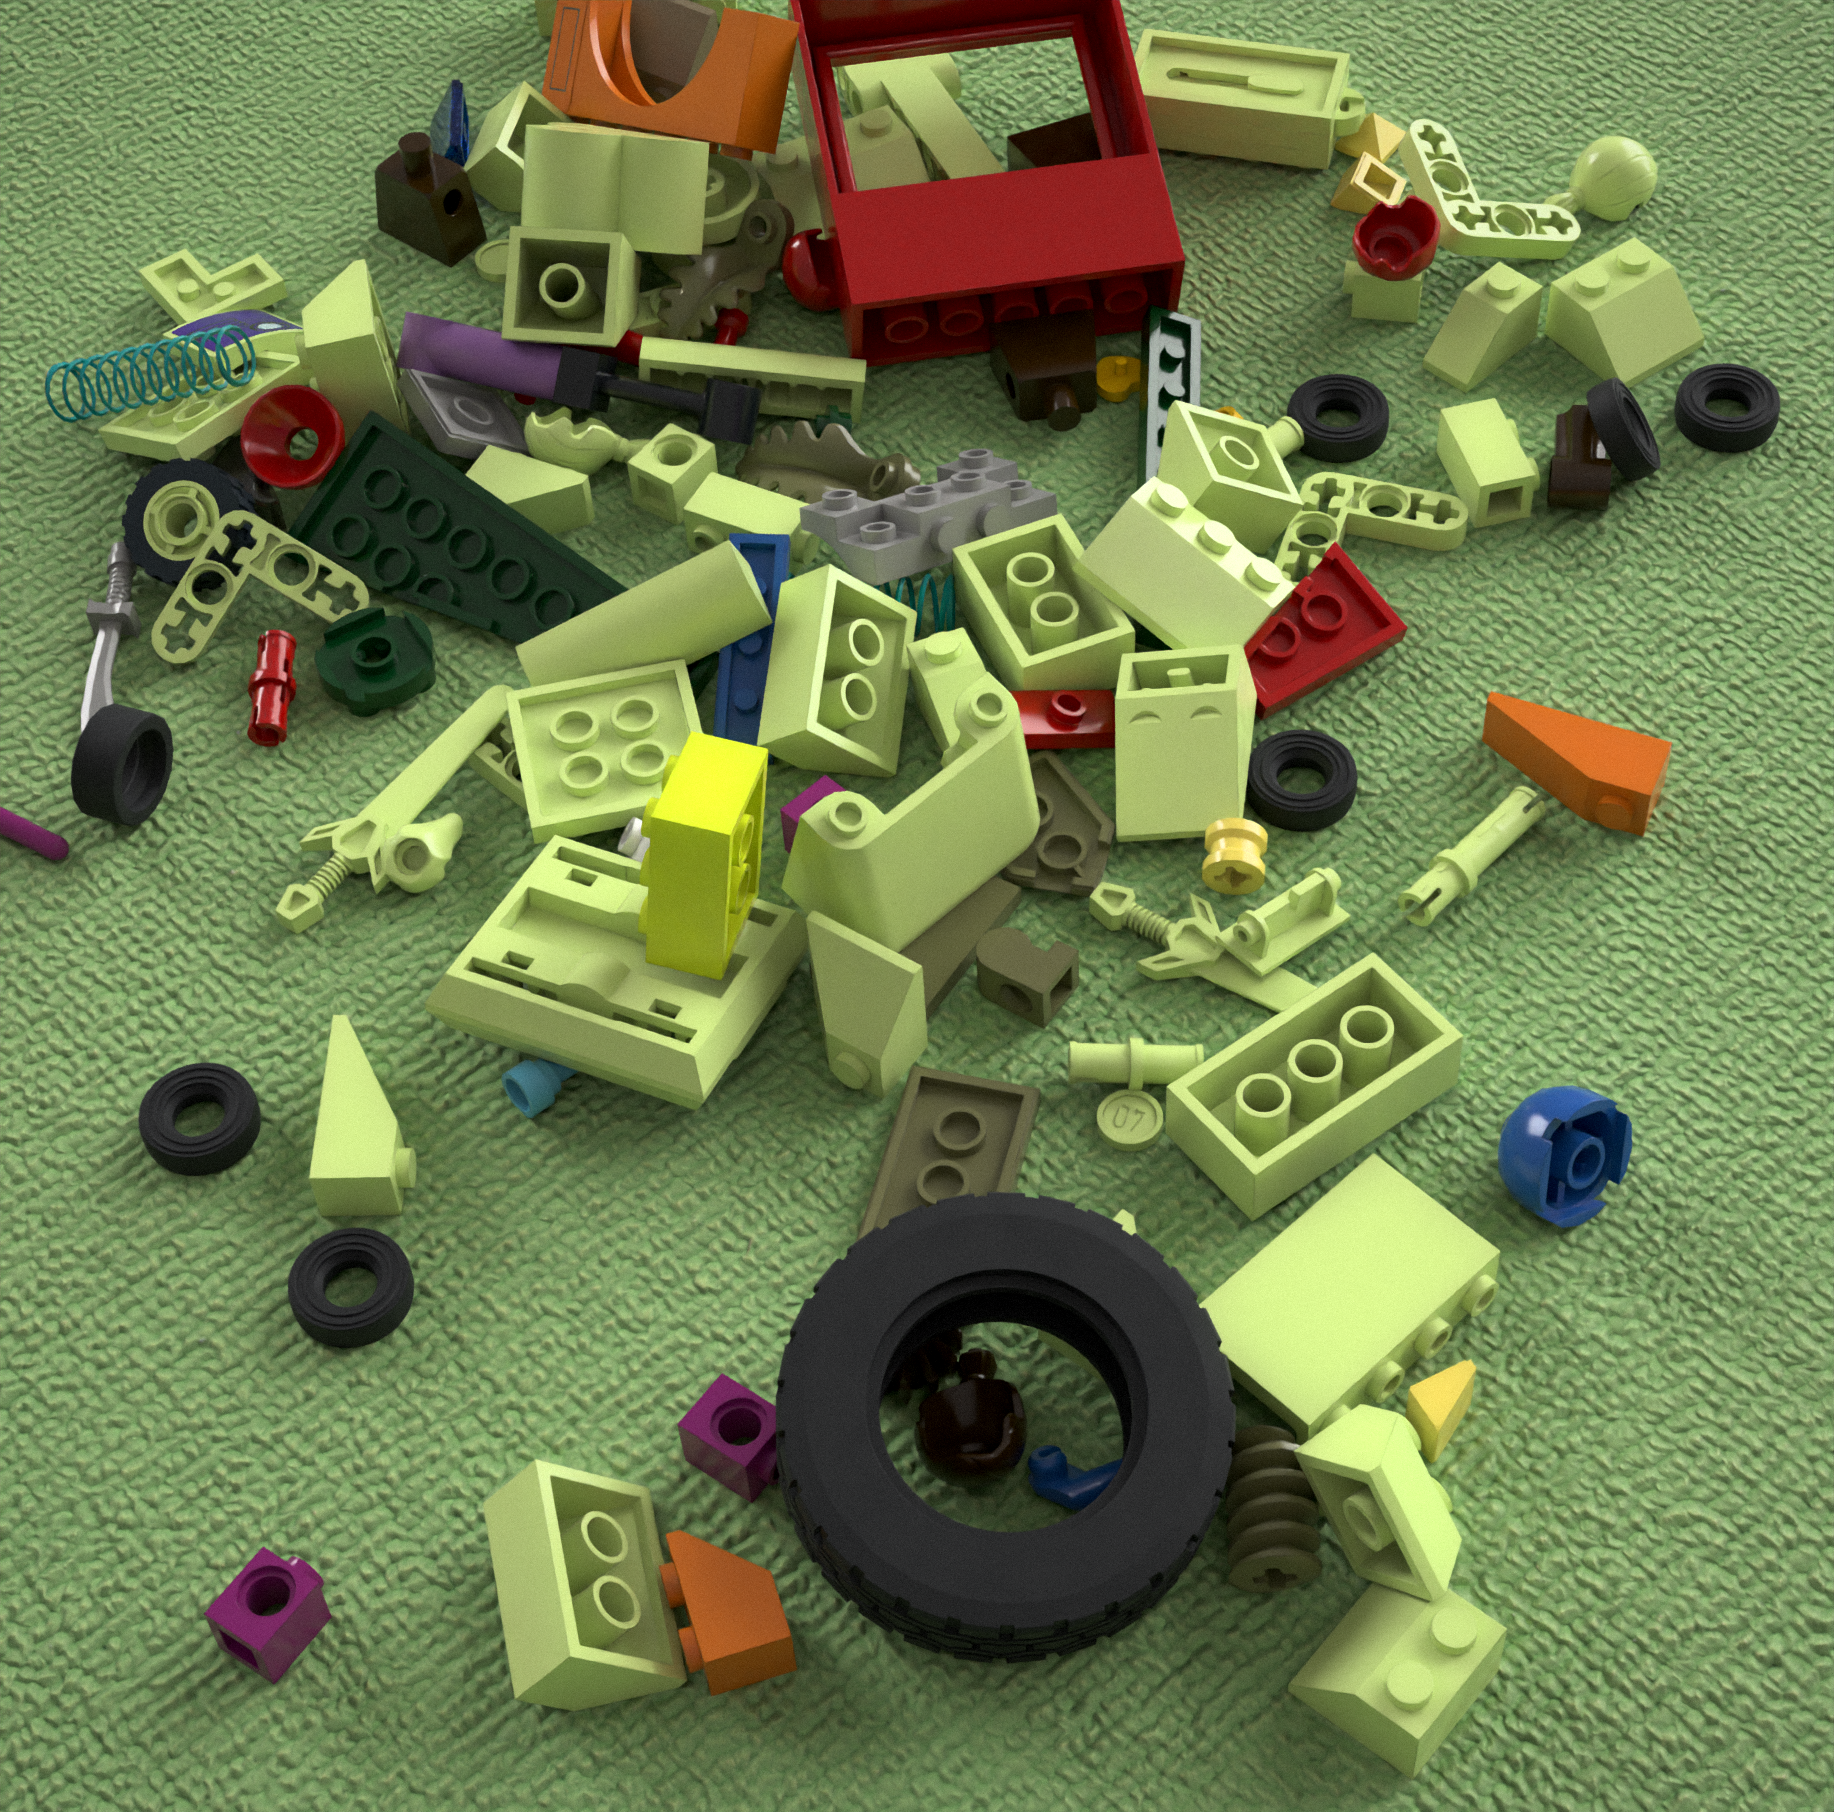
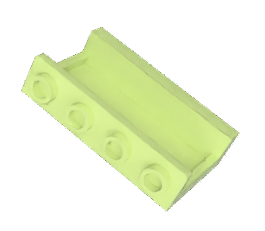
[1199,1153,1501,1445]

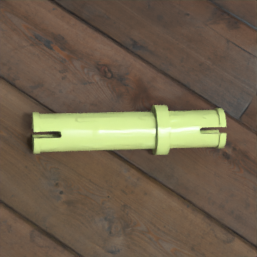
[1398,786,1546,927]

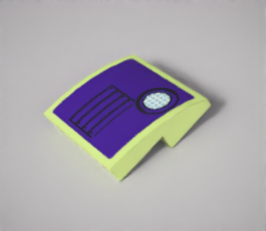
[162,309,304,376]

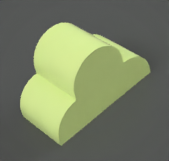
[520,122,709,255]

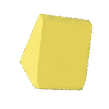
[1330,151,1407,215]
[1405,1359,1477,1464]

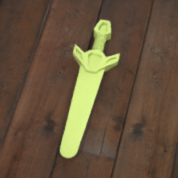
[275,684,514,934]
[1089,882,1317,1013]

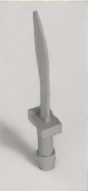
[81,542,142,734]

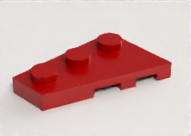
[1244,541,1408,721]

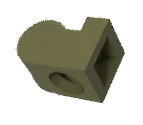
[976,927,1079,1029]

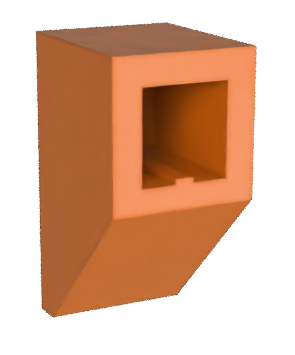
[658,1530,797,1697]

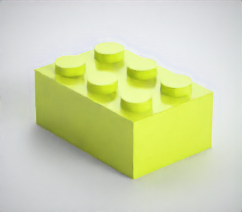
[638,731,768,981]

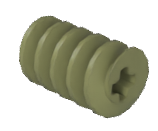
[1225,1425,1322,1593]

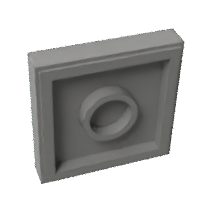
[396,368,532,460]

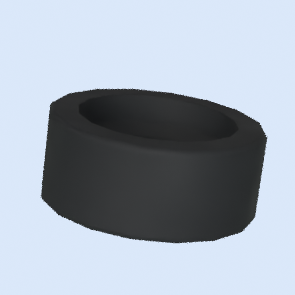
[71,703,174,827]

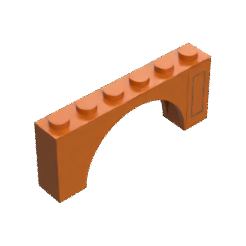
[541,0,800,161]

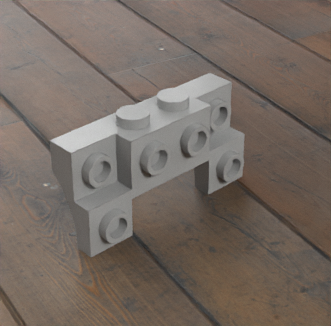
[799,449,1058,585]

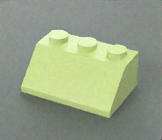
[747,105,931,240]
[295,259,412,448]
[1072,476,1295,650]
[757,564,917,778]
[483,1459,687,1711]

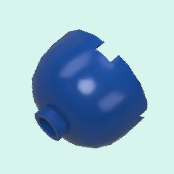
[1498,1085,1632,1228]

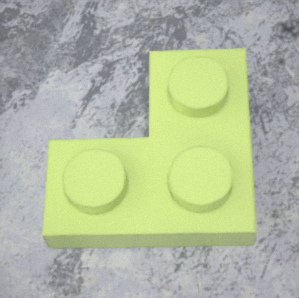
[138,248,288,325]

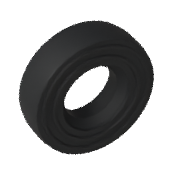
[1674,363,1780,453]
[1287,374,1389,463]
[1586,377,1661,482]
[1246,730,1358,832]
[138,1063,261,1176]
[288,1228,414,1348]

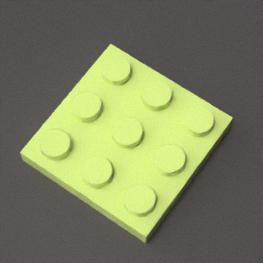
[98,351,315,461]
[504,658,703,844]

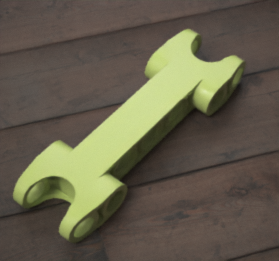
[835,53,1005,182]

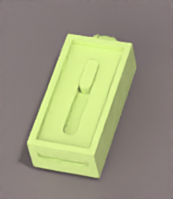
[1134,28,1365,170]

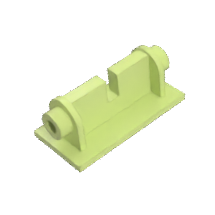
[1215,868,1351,977]

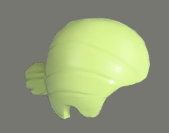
[1543,136,1658,221]
[524,406,651,477]

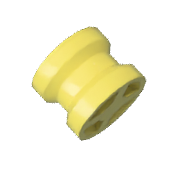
[1202,818,1268,895]

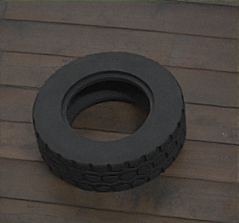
[776,1192,1236,1664]

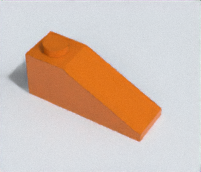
[1482,691,1672,836]

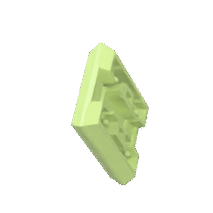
[425,835,809,1111]

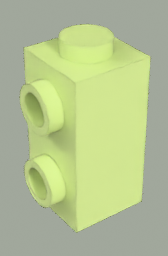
[1436,398,1540,528]
[683,472,819,580]

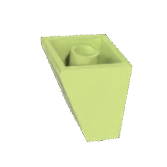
[501,226,642,348]

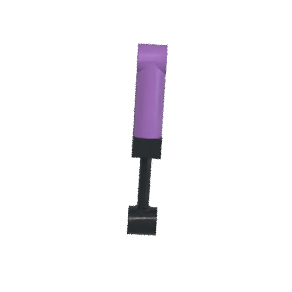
[396,311,763,445]

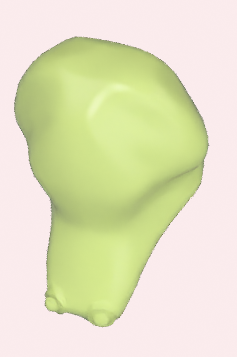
[382,813,463,893]

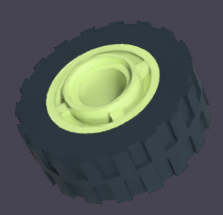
[122,458,259,592]

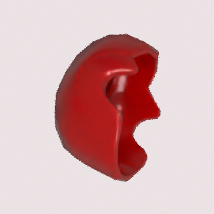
[1352,195,1441,281]
[782,228,839,313]

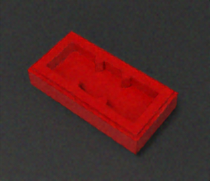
[1009,690,1115,749]

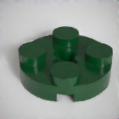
[314,608,436,717]

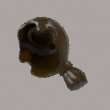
[914,1348,1028,1489]

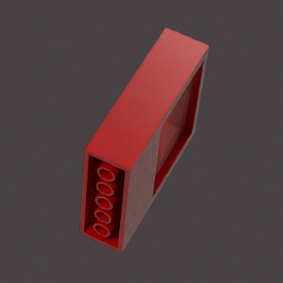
[788,0,1186,367]

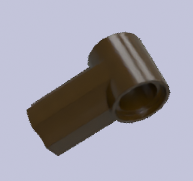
[1547,405,1612,511]

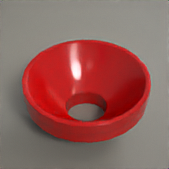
[240,385,345,490]

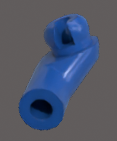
[1027,1445,1123,1511]

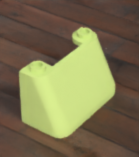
[781,672,1040,953]

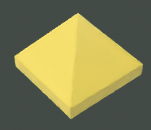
[1335,113,1406,164]

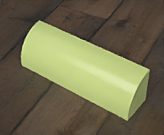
[638,336,866,423]
[515,540,773,687]

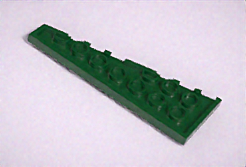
[284,409,720,702]

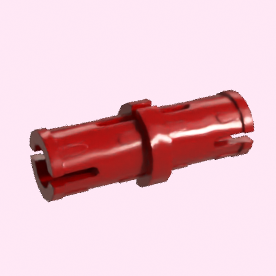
[247,630,297,747]

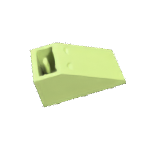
[1115,644,1257,842]

